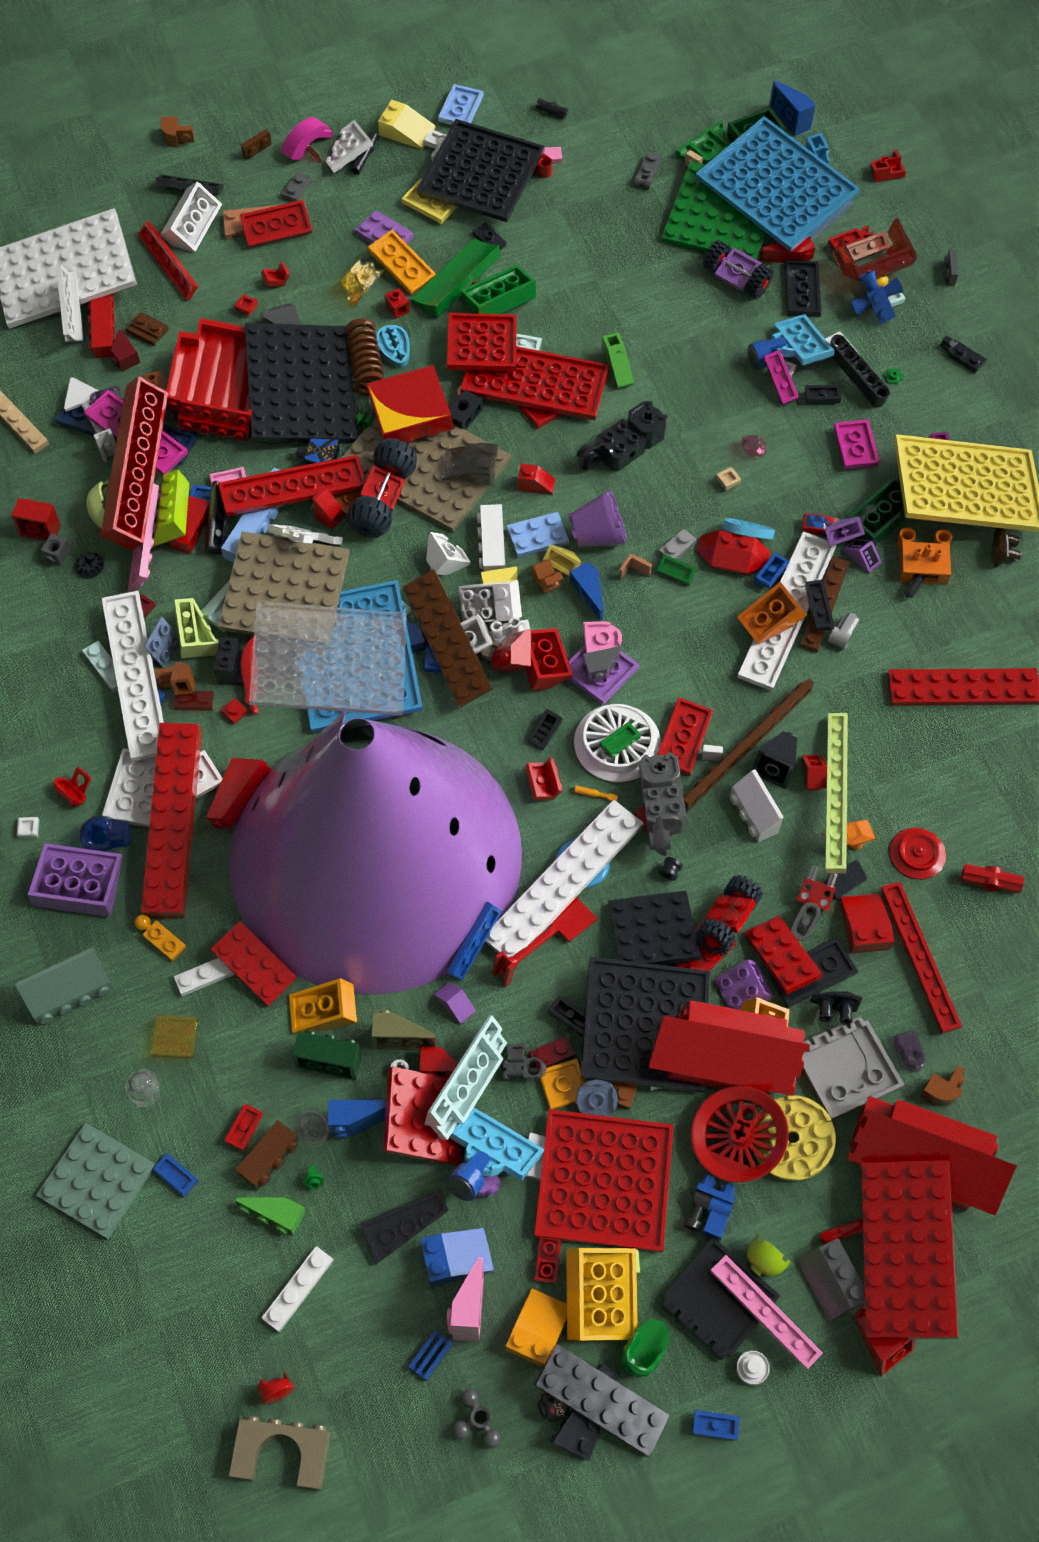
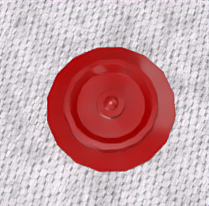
[890,828,946,880]

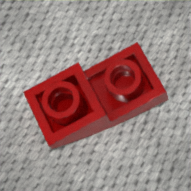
[535,1237,561,1283]

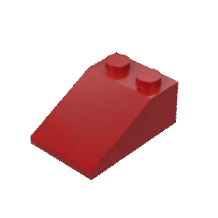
[840,893,894,954]

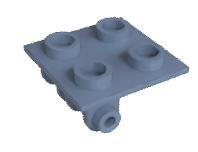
[144,616,179,668]

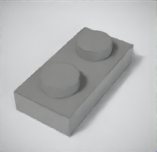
[659,529,697,560]

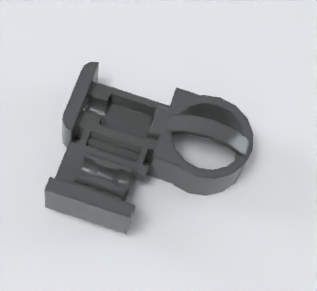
[503,1043,546,1080]

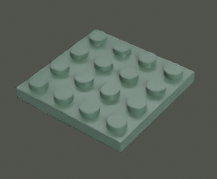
[36,1123,156,1239]

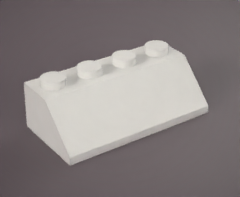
[160,182,222,252]

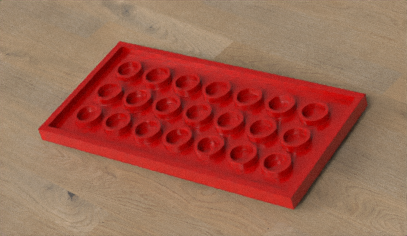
[460,346,609,421]
[862,1160,959,1339]

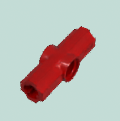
[961,864,1024,894]

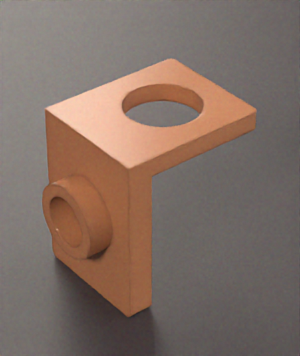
[619,554,652,579]

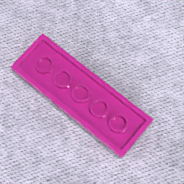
[84,390,188,475]

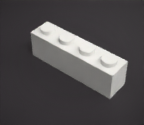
[477,504,505,572]

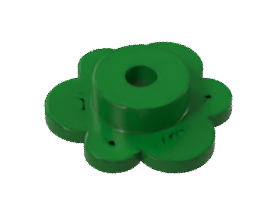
[884,368,904,384]

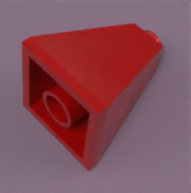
[855,1307,916,1377]

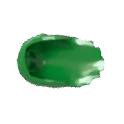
[620,1318,670,1378]

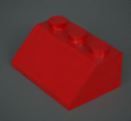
[525,628,573,691]

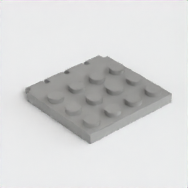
[802,1016,904,1120]

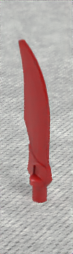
[241,636,261,715]

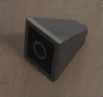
[752,731,797,789]

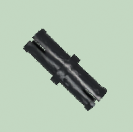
[536,98,569,119]

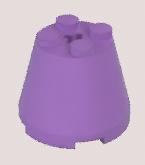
[568,491,627,548]

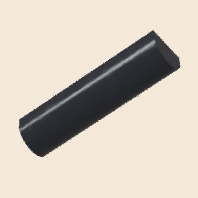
[204,480,227,554]
[547,995,585,1037]

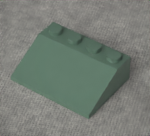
[15,947,114,1025]

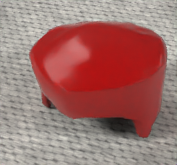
[257,1373,295,1405]

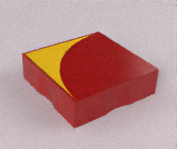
[367,365,454,443]

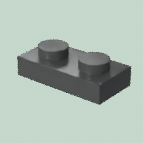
[282,172,312,202]
[944,249,958,286]

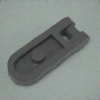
[634,152,661,189]

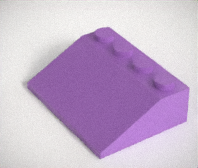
[28,843,122,917]

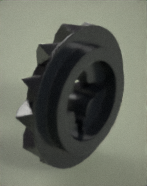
[74,552,104,578]

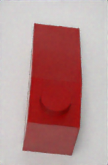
[760,237,815,263]

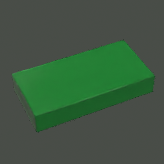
[656,554,697,585]
[599,722,641,759]

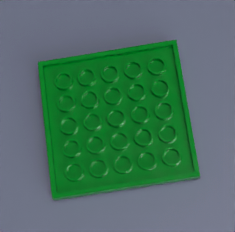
[661,161,767,260]

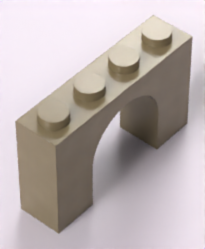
[229,1416,331,1491]

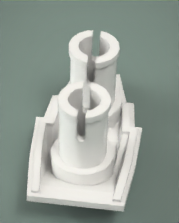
[489,617,530,644]

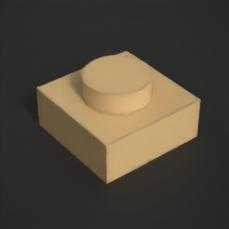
[685,150,703,167]
[716,467,741,491]

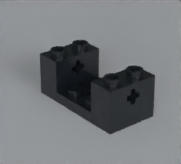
[214,637,297,689]

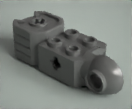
[639,752,687,856]

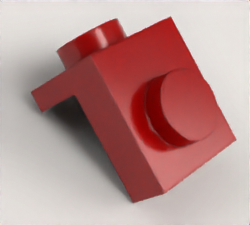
[261,262,289,286]

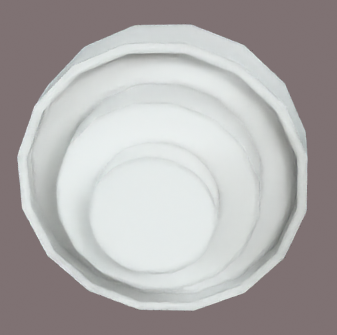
[736,1351,769,1385]

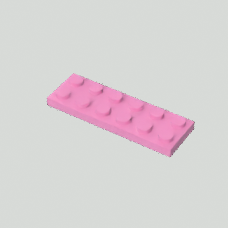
[127,484,160,592]

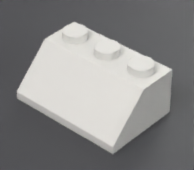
[730,769,783,842]

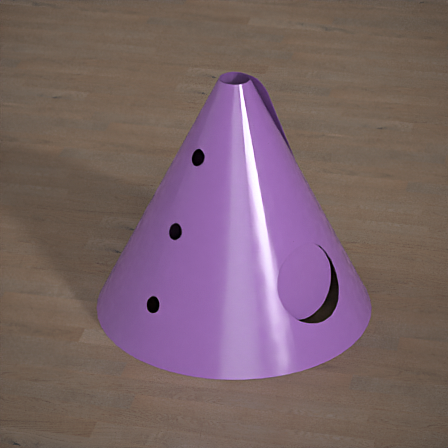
[229,711,522,994]

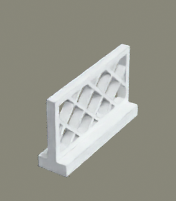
[56,265,84,343]

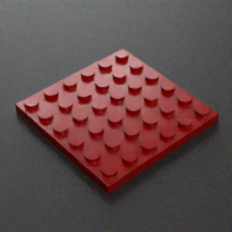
[534,1109,674,1253]

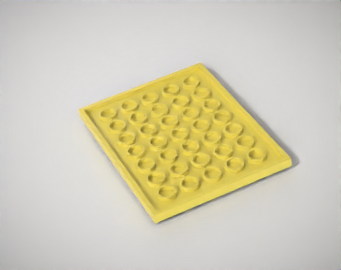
[894,434,1039,532]

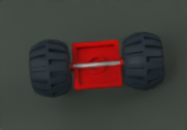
[348,438,417,538]

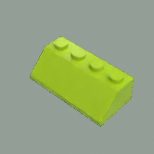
[153,470,190,546]

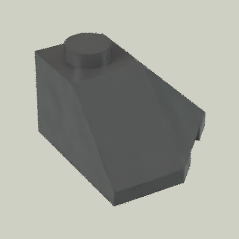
[261,303,300,325]

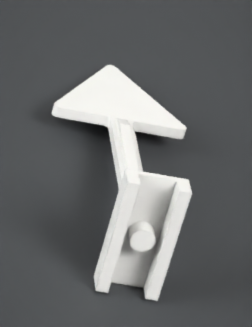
[64,377,116,463]

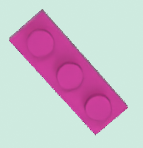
[763,350,799,405]

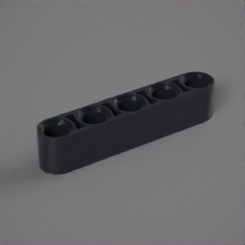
[829,334,890,407]

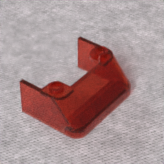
[833,218,917,283]

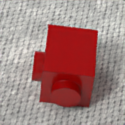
[384,288,410,319]

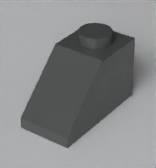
[583,646,620,682]

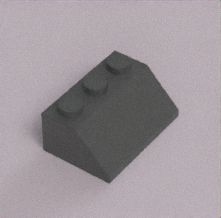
[797,1238,865,1322]

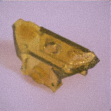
[339,260,384,307]

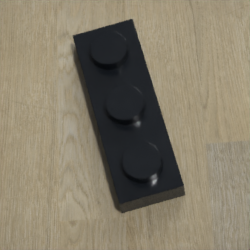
[804,579,835,632]

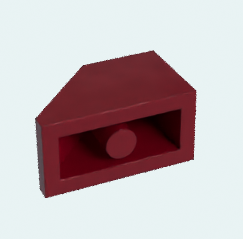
[111,330,140,372]

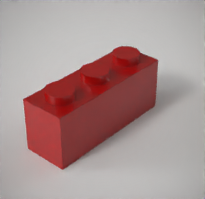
[169,496,210,554]

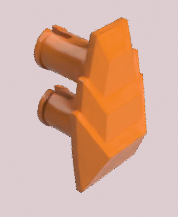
[825,820,875,850]

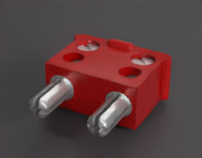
[796,866,837,911]

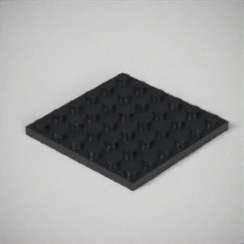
[417,119,545,223]
[580,957,710,1093]

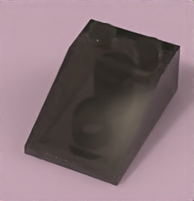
[441,443,498,486]

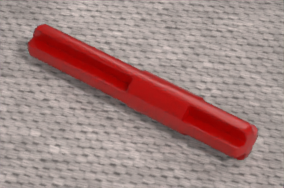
[819,1218,863,1245]

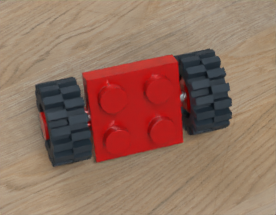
[695,875,763,956]

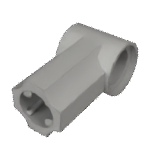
[828,612,859,650]

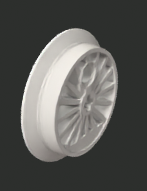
[574,704,661,782]

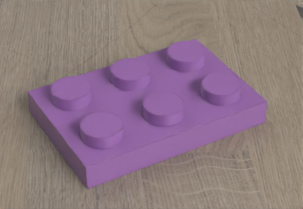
[355,210,414,244]

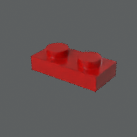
[224,1104,264,1152]

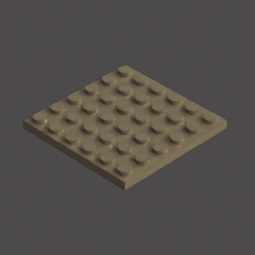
[218,531,350,648]

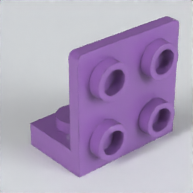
[715,959,774,1010]

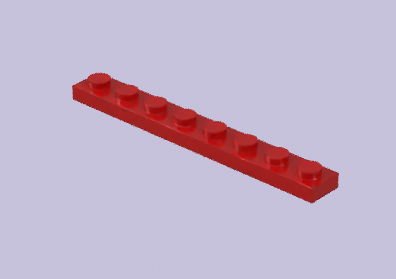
[881,882,962,1034]

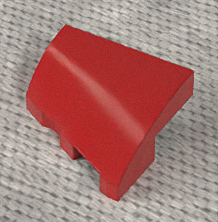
[870,150,906,182]

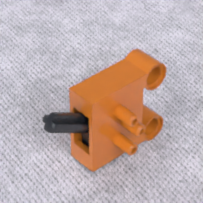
[896,527,952,598]

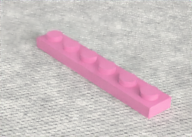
[710,1255,823,1370]

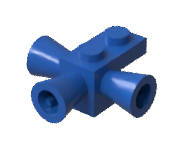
[850,269,904,324]

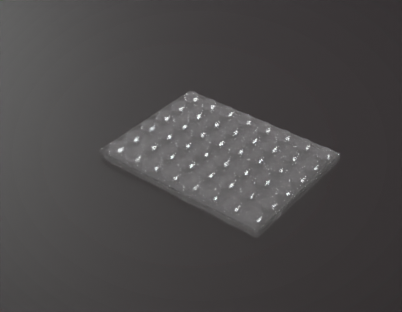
[249,601,407,716]

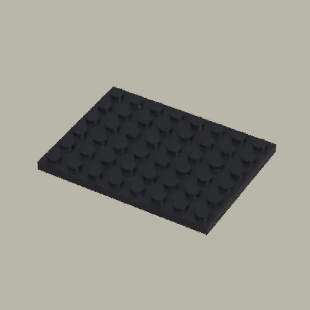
[244,323,358,443]

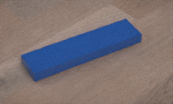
[447,902,502,981]

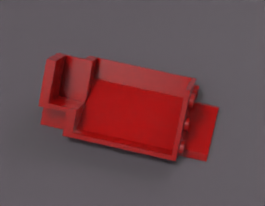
[649,1000,810,1096]
[847,1096,1017,1216]

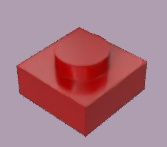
[234,294,258,316]
[221,698,248,725]

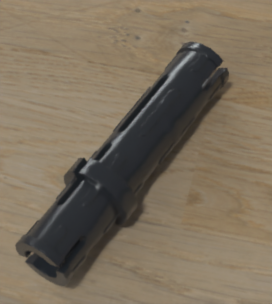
[351,132,379,175]

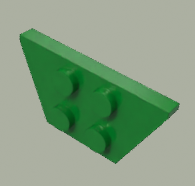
[675,121,731,165]

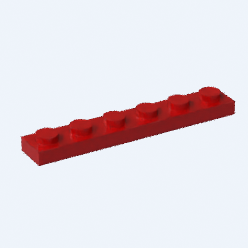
[138,221,198,300]

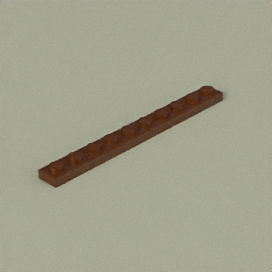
[683,678,814,812]

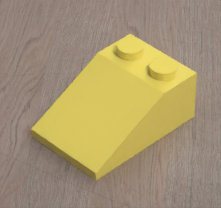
[378,100,436,150]

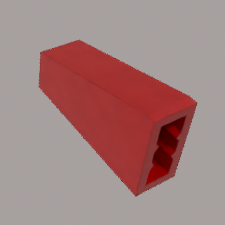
[206,758,272,829]

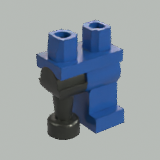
[683,1175,735,1242]

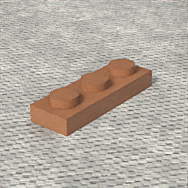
[839,231,890,265]

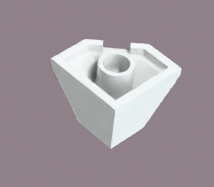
[426,532,471,576]
[461,614,492,654]

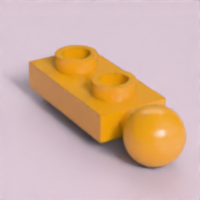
[135,914,187,962]

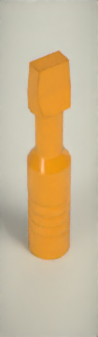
[574,785,618,801]

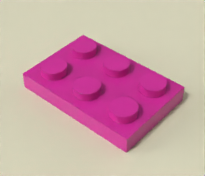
[834,419,880,470]

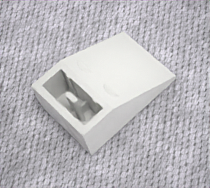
[459,580,522,622]

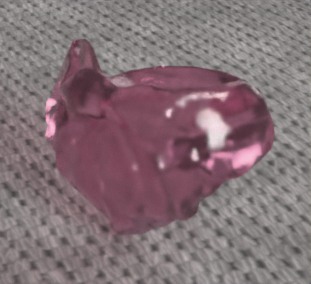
[741,435,767,457]

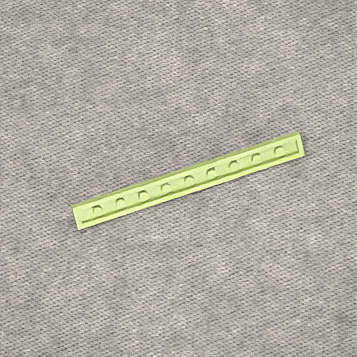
[826,713,848,873]

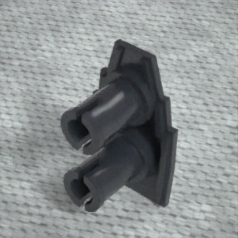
[810,991,863,1025]

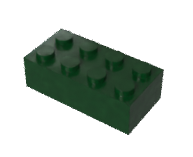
[847,475,907,546]

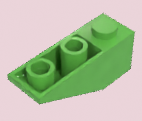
[602,332,634,388]
[235,1197,306,1235]

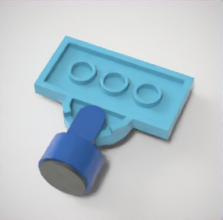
[747,314,834,369]
[447,1108,544,1201]

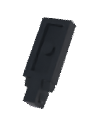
[940,336,987,373]

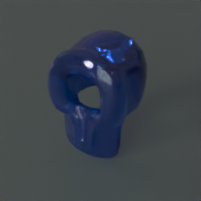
[80,815,130,852]

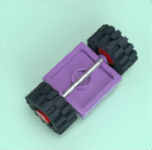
[703,240,774,298]

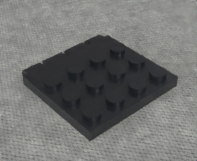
[661,1237,781,1361]

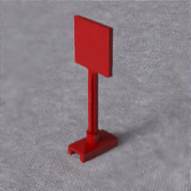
[491,897,598,987]

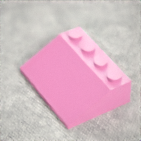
[447,1257,484,1342]

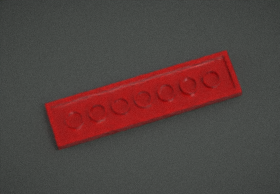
[218,455,366,516]
[887,668,1039,706]

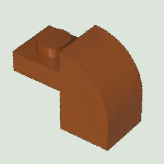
[161,116,195,147]
[529,559,563,593]
[154,662,196,695]
[920,1065,965,1106]

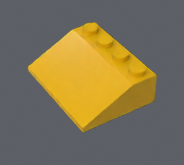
[566,1248,637,1340]

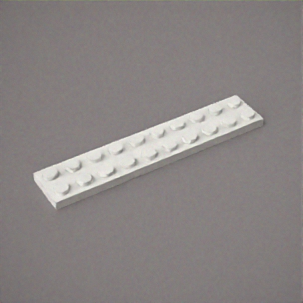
[737,532,837,691]
[102,591,164,762]
[485,800,643,957]

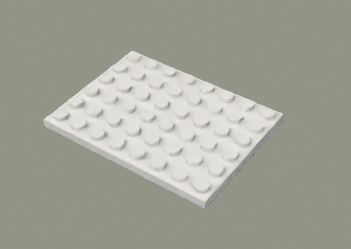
[0,208,137,329]

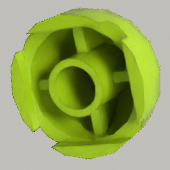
[747,1234,791,1277]

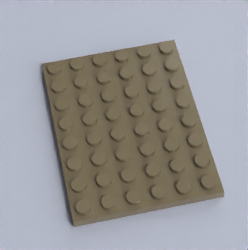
[341,416,511,532]

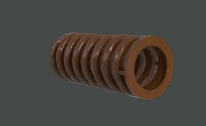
[345,318,384,396]

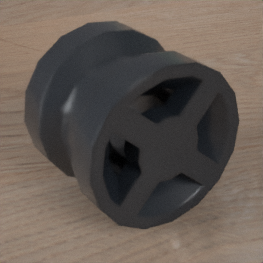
[659,857,683,881]

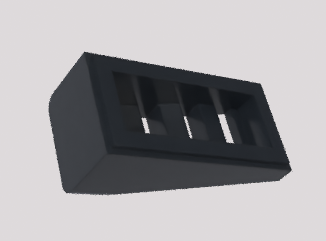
[527,709,563,750]

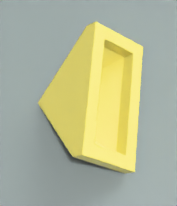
[542,545,581,576]

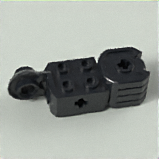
[577,401,668,471]

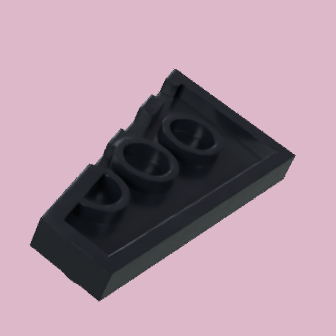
[361,1190,449,1265]
[549,1364,620,1461]

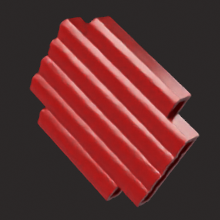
[166,318,252,441]

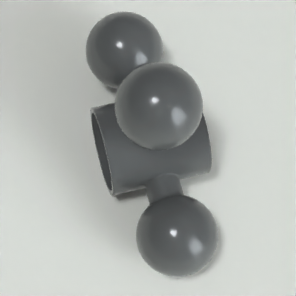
[452,1388,501,1449]

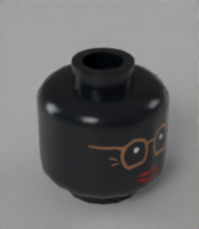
[537,1392,569,1422]

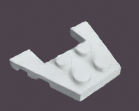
[268,524,343,545]

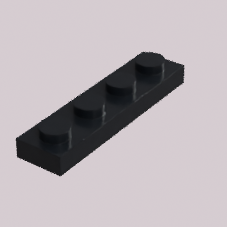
[156,174,224,196]

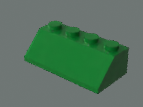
[461,264,537,314]

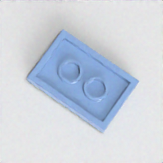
[438,84,484,125]
[507,512,569,558]

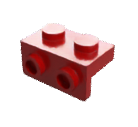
[525,758,562,800]

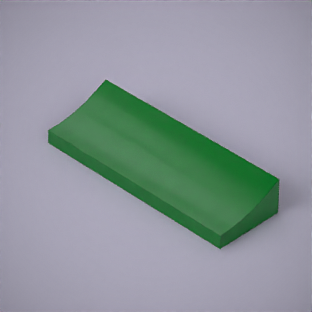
[411,238,500,318]

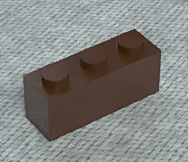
[235,1120,299,1190]

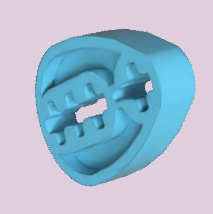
[377,325,410,368]
[722,518,775,539]

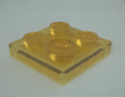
[151,1014,199,1059]

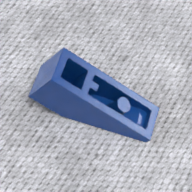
[569,562,604,620]

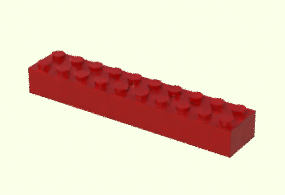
[100,376,168,551]
[141,723,202,918]

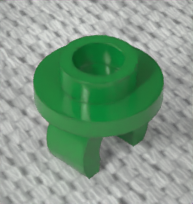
[355,411,373,429]
[303,1165,324,1189]

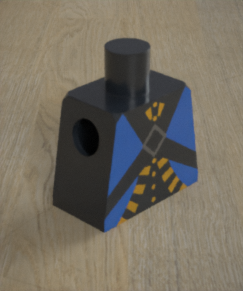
[296,439,340,465]

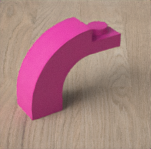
[280,117,334,160]

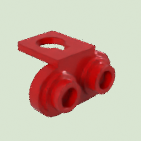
[53,767,91,807]

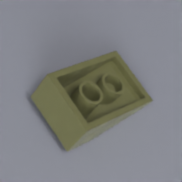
[372,1010,436,1050]

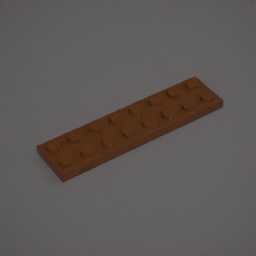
[402,569,493,708]

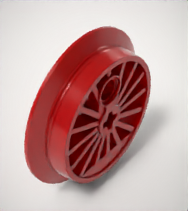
[691,1086,789,1183]

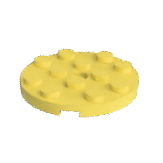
[753,1095,836,1181]

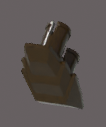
[991,528,1021,568]

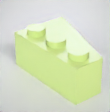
[174,598,219,658]

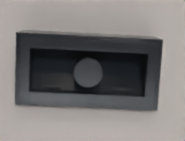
[825,860,867,900]

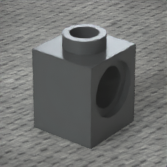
[41,533,71,566]

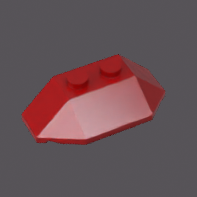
[697,530,771,575]

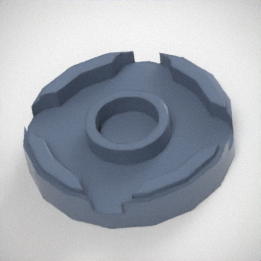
[576,1079,618,1117]

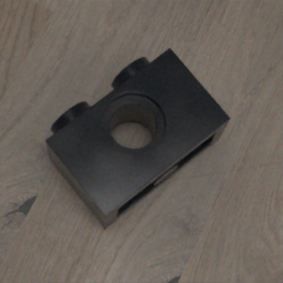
[448,390,483,430]

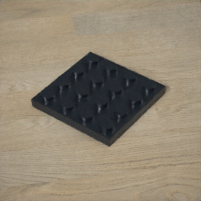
[608,891,701,965]

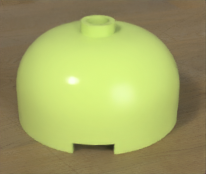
[86,480,110,529]

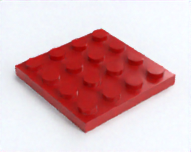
[447,313,517,371]
[383,1066,461,1166]

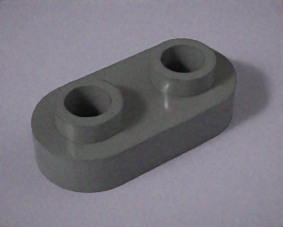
[790,902,820,940]

